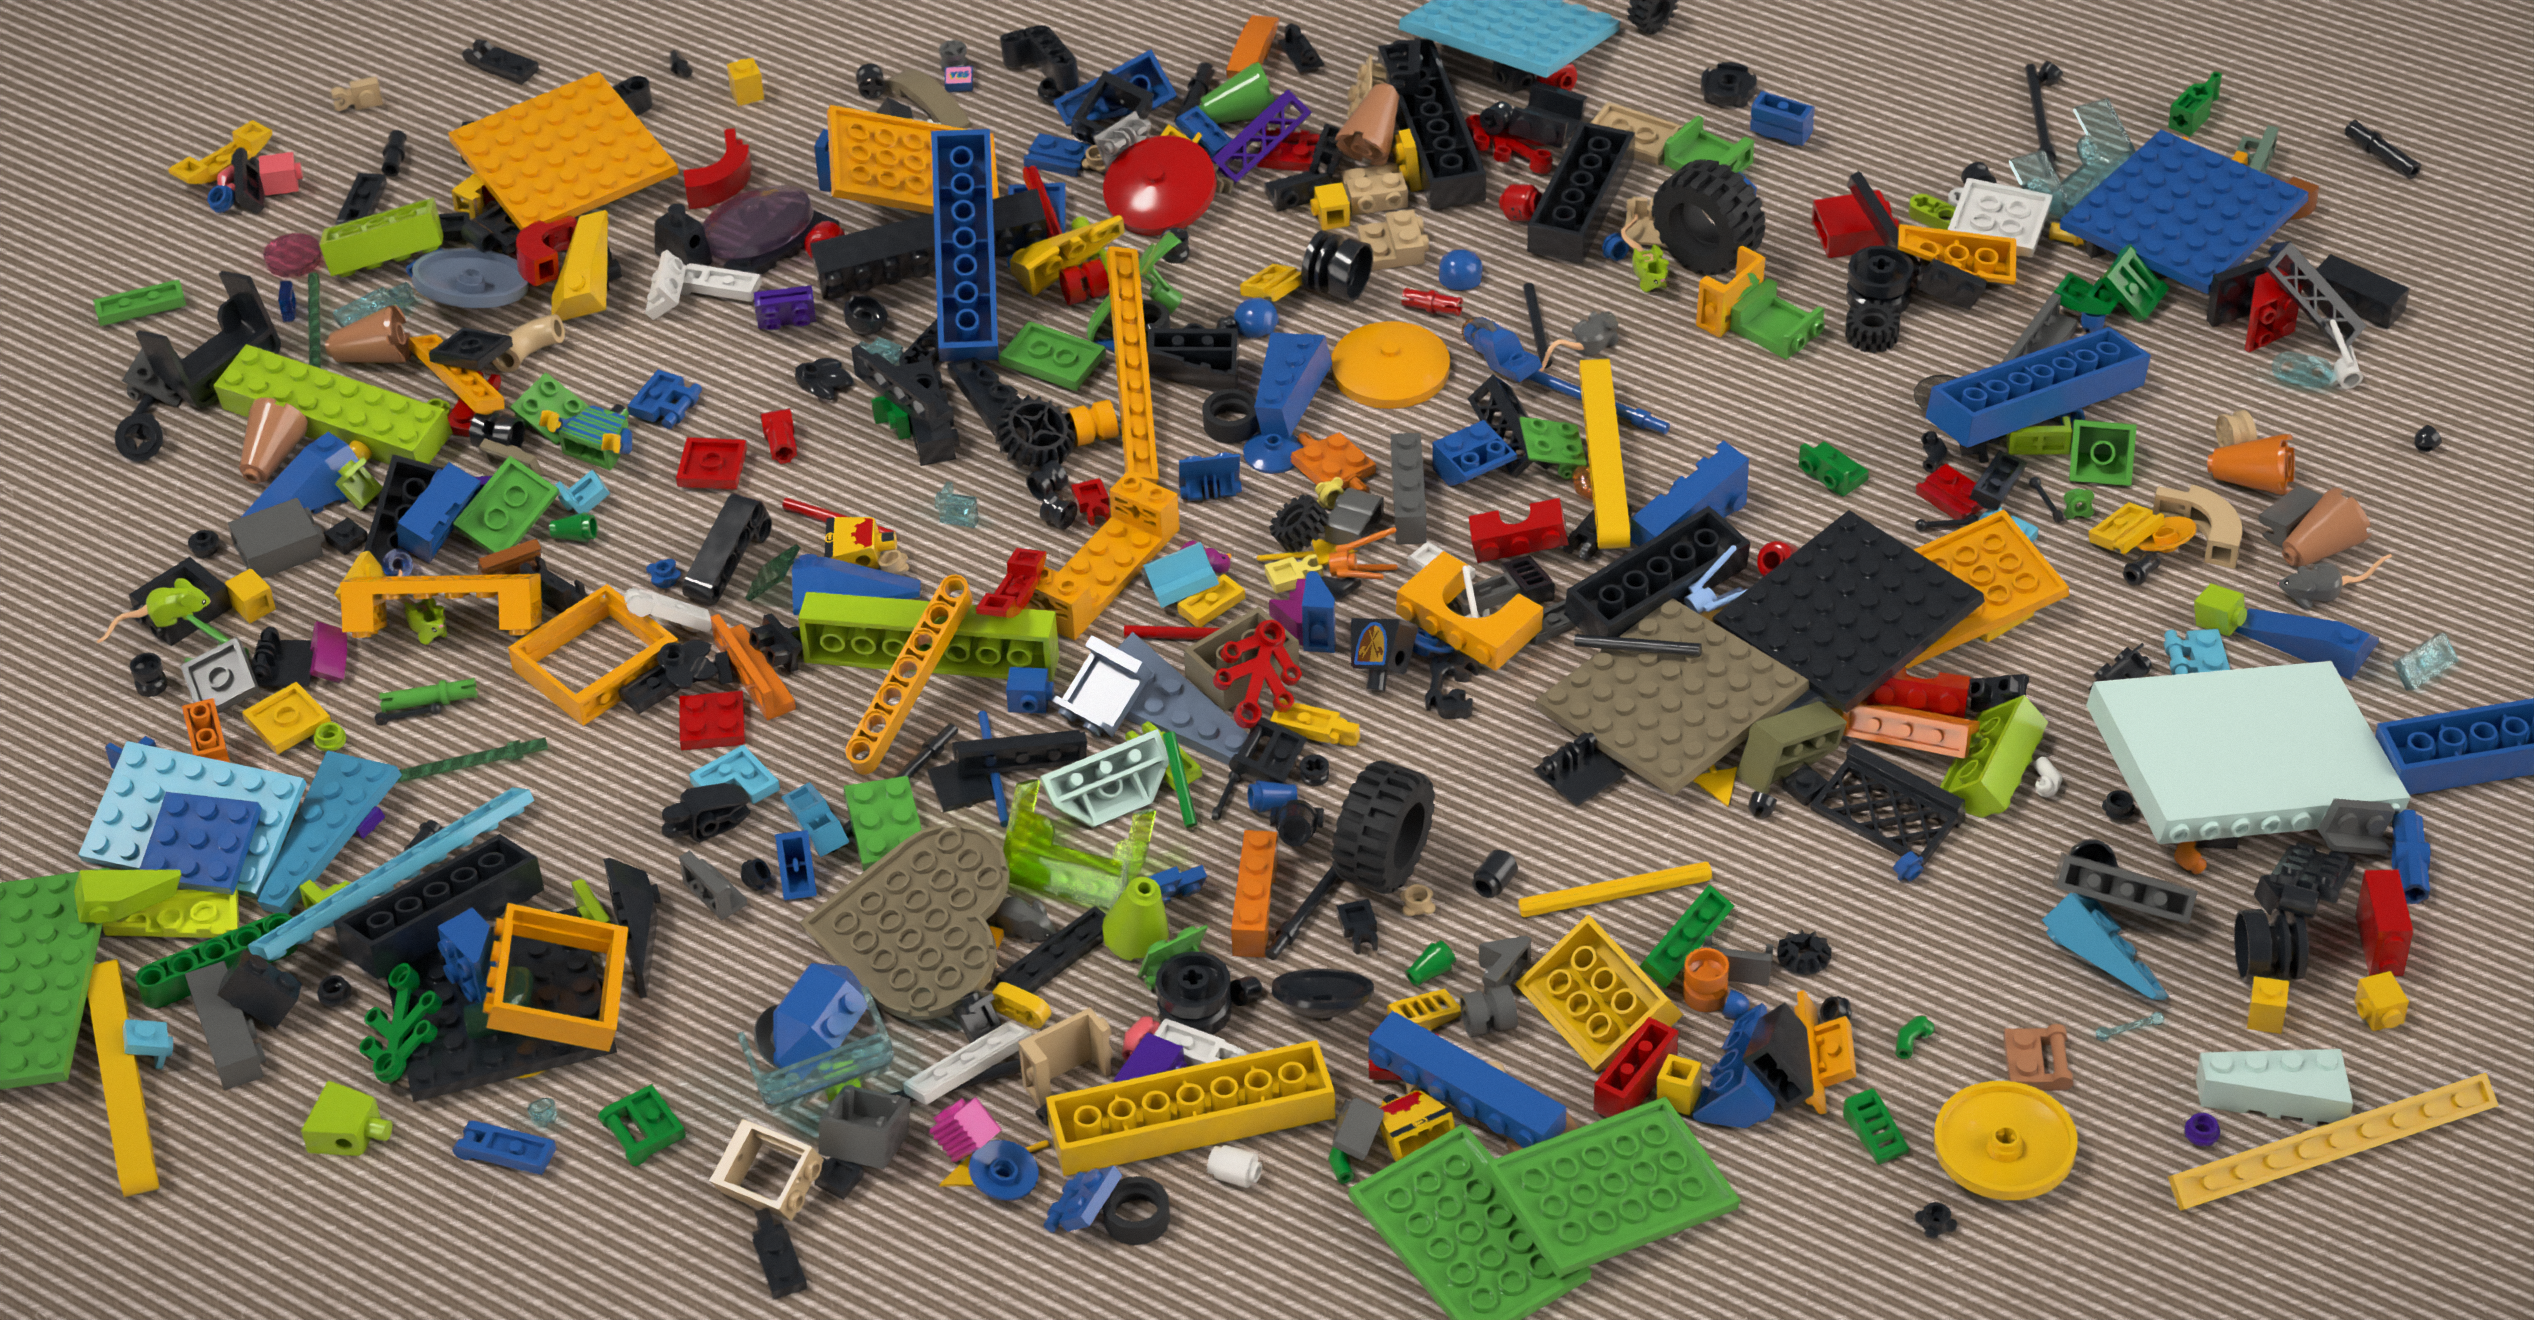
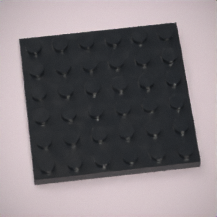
[1713,510,1985,713]
[386,907,617,1102]

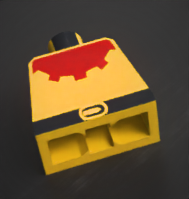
[824,517,897,569]
[1378,1090,1455,1161]

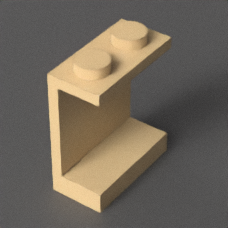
[1018,1007,1113,1108]

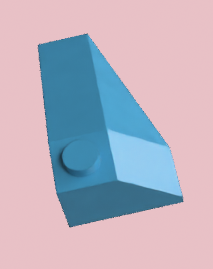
[2042,893,2169,1000]

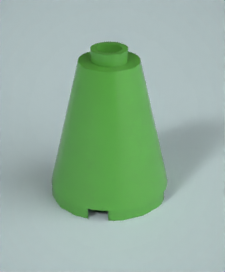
[1198,62,1275,124]

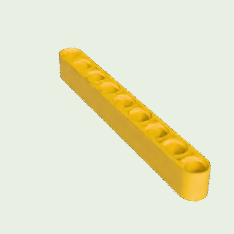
[1579,358,1630,549]
[87,959,160,1198]

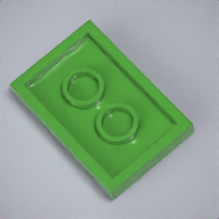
[999,321,1106,391]
[453,456,559,554]
[844,776,922,871]

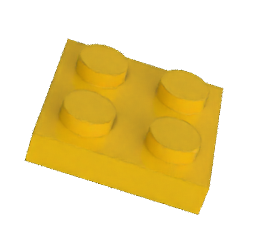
[242,682,331,755]

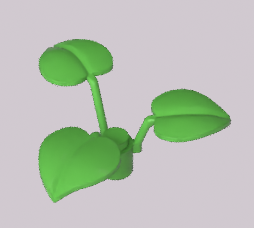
[1087,232,1183,343]

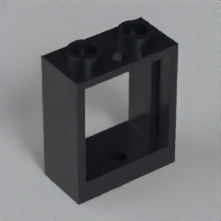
[1071,70,1154,145]
[129,557,232,646]

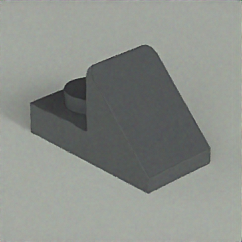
[1479,936,1531,994]
[1332,1097,1384,1161]

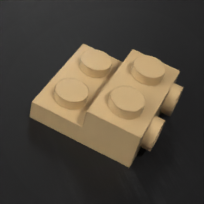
[1340,163,1408,215]
[1357,210,1429,270]

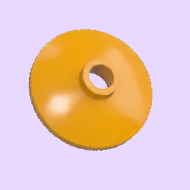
[2137,516,2197,553]

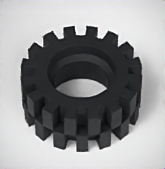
[1627,0,1678,34]
[1845,300,1900,353]
[1269,494,1329,553]

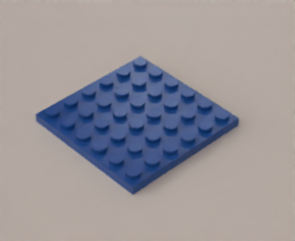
[2060,130,2308,294]

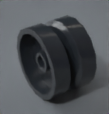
[1846,245,1914,315]
[1155,951,1232,1035]

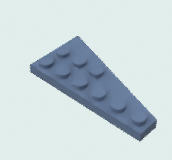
[1117,632,1257,765]

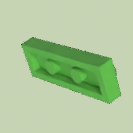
[93,279,187,326]

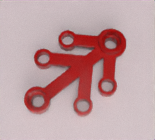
[1465,114,1553,174]
[1213,620,1302,729]

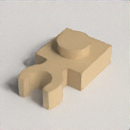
[331,76,383,111]

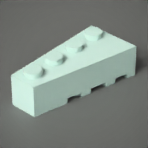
[2196,1049,2353,1125]

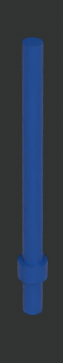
[1526,370,1670,434]

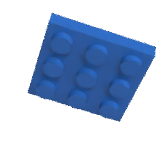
[139,792,262,895]

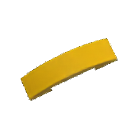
[168,120,272,184]

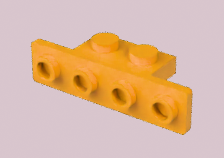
[1794,990,1857,1115]

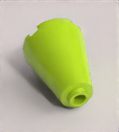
[1102,877,1169,961]

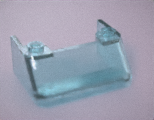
[2008,98,2136,219]
[737,986,894,1112]

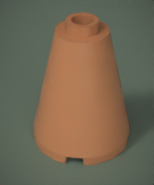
[1335,83,1399,166]
[325,305,412,364]
[239,398,308,484]
[2282,487,2371,567]

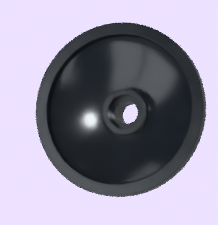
[1272,968,1374,1021]

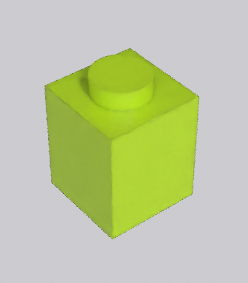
[2194,583,2247,636]

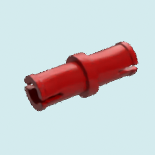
[1401,288,1463,316]

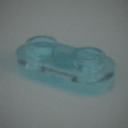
[2272,352,2333,389]

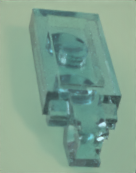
[333,282,415,328]

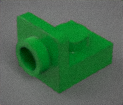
[871,396,911,440]

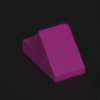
[1269,579,1306,646]

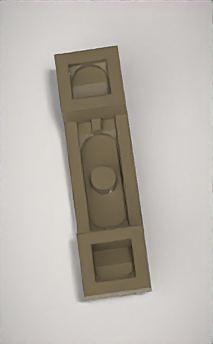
[885,69,971,129]

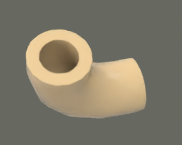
[492,314,565,372]

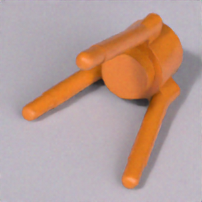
[1329,527,1398,580]

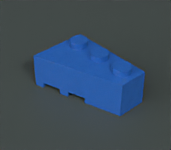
[396,462,480,564]

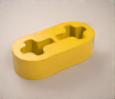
[990,982,1051,1029]

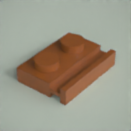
[478,538,541,575]

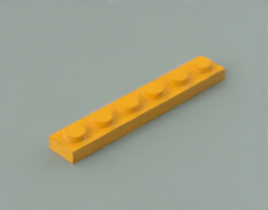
[409,334,504,415]

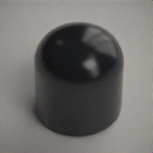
[1230,976,1263,1006]

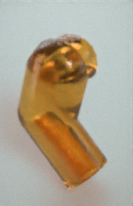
[1572,466,1593,500]

